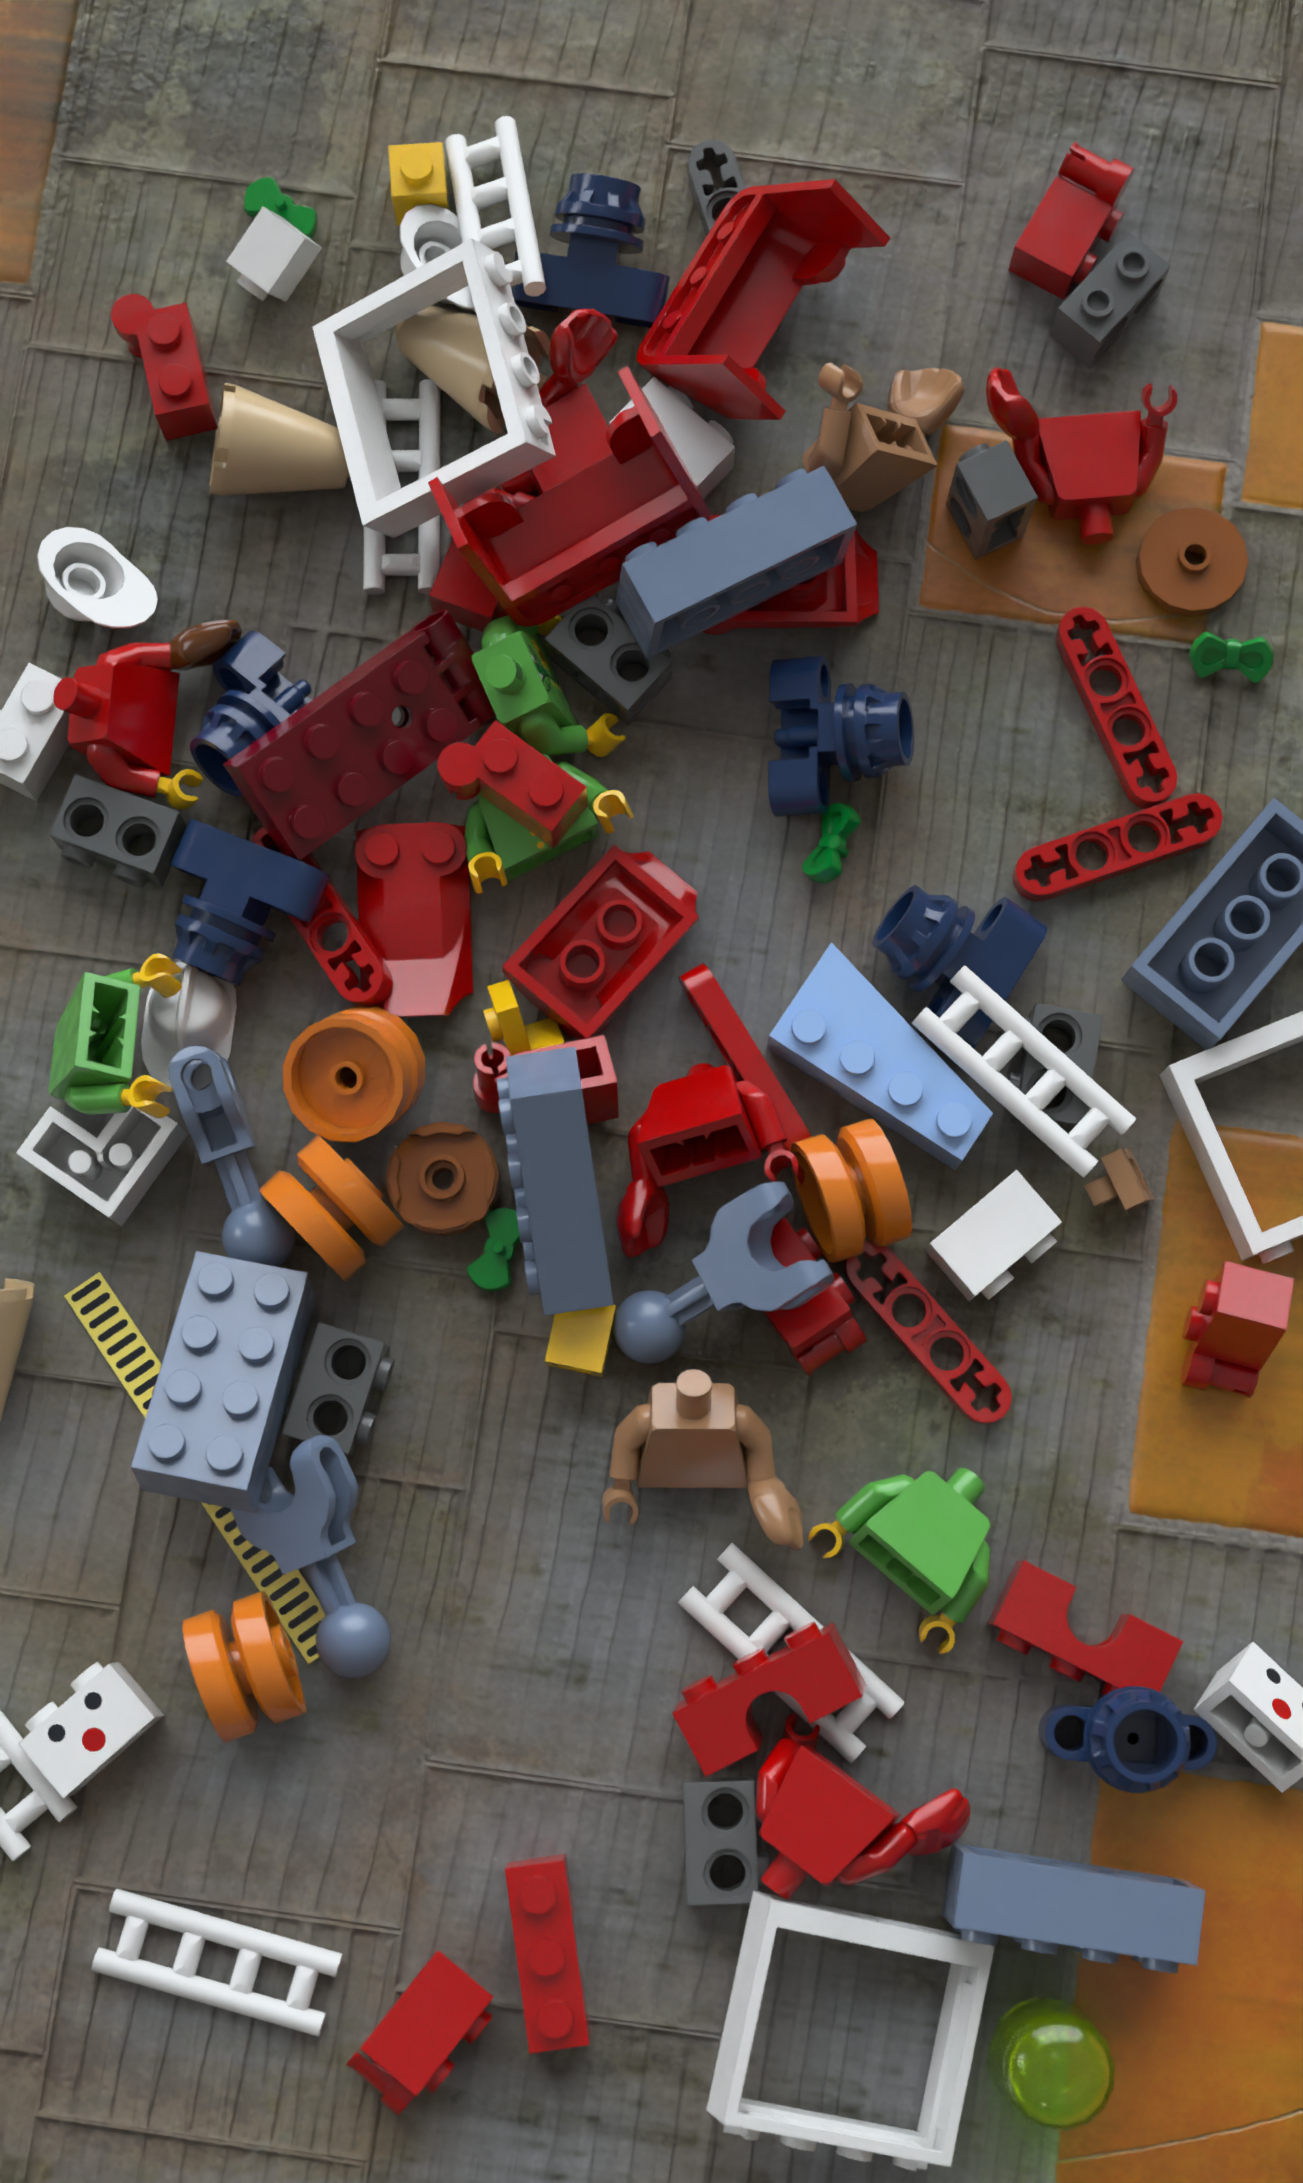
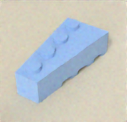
[766,942,993,1170]

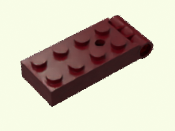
[223,609,496,861]

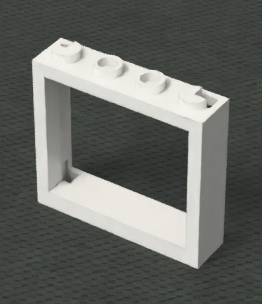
[313,238,556,538]
[1160,1011,1303,1264]
[706,1891,995,2171]

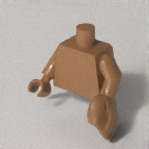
[802,363,964,512]
[602,1369,803,1551]

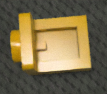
[483,980,565,1056]

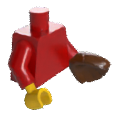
[53,620,242,810]

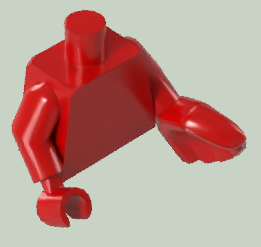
[498,308,618,496]
[986,367,1178,545]
[616,1063,805,1258]
[756,1713,971,1901]

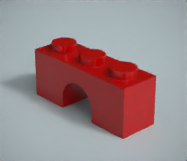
[987,1560,1184,1695]
[672,1622,867,1777]
[505,1854,591,2054]

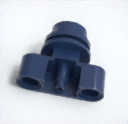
[511,173,670,328]
[190,631,312,797]
[768,656,914,817]
[170,819,330,986]
[872,885,1047,1049]
[1039,1686,1217,1793]

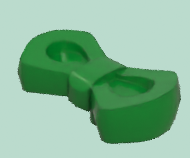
[244,177,318,239]
[1189,631,1274,683]
[802,803,862,884]
[466,1208,521,1292]

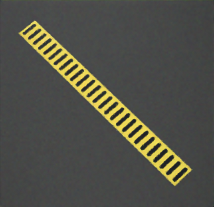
[64,1272,325,1664]

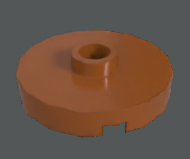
[1136,506,1248,617]
[385,1121,501,1237]

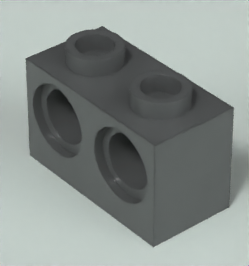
[1049,232,1171,369]
[946,440,1038,560]
[544,595,672,726]
[49,774,187,888]
[1008,1003,1104,1133]
[282,1322,395,1457]
[682,1777,769,1906]

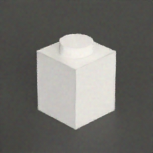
[226,207,322,302]

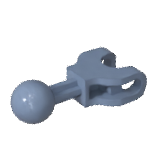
[168,1045,296,1267]
[613,1182,834,1364]
[231,1435,391,1678]

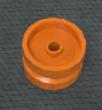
[283,1006,425,1142]
[790,1119,912,1263]
[258,1135,404,1282]
[182,1591,306,1743]

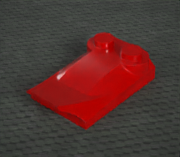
[703,515,879,635]
[354,822,474,1018]
[502,844,699,1040]

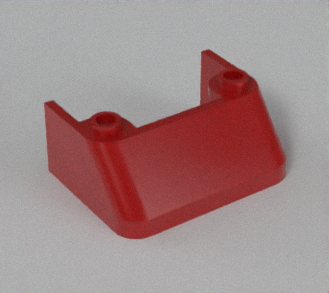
[636,179,890,420]
[428,366,710,627]

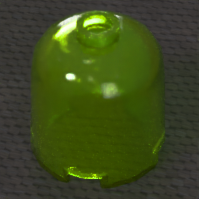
[988,1996,1115,2131]

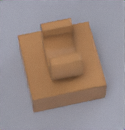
[1084,1148,1155,1210]

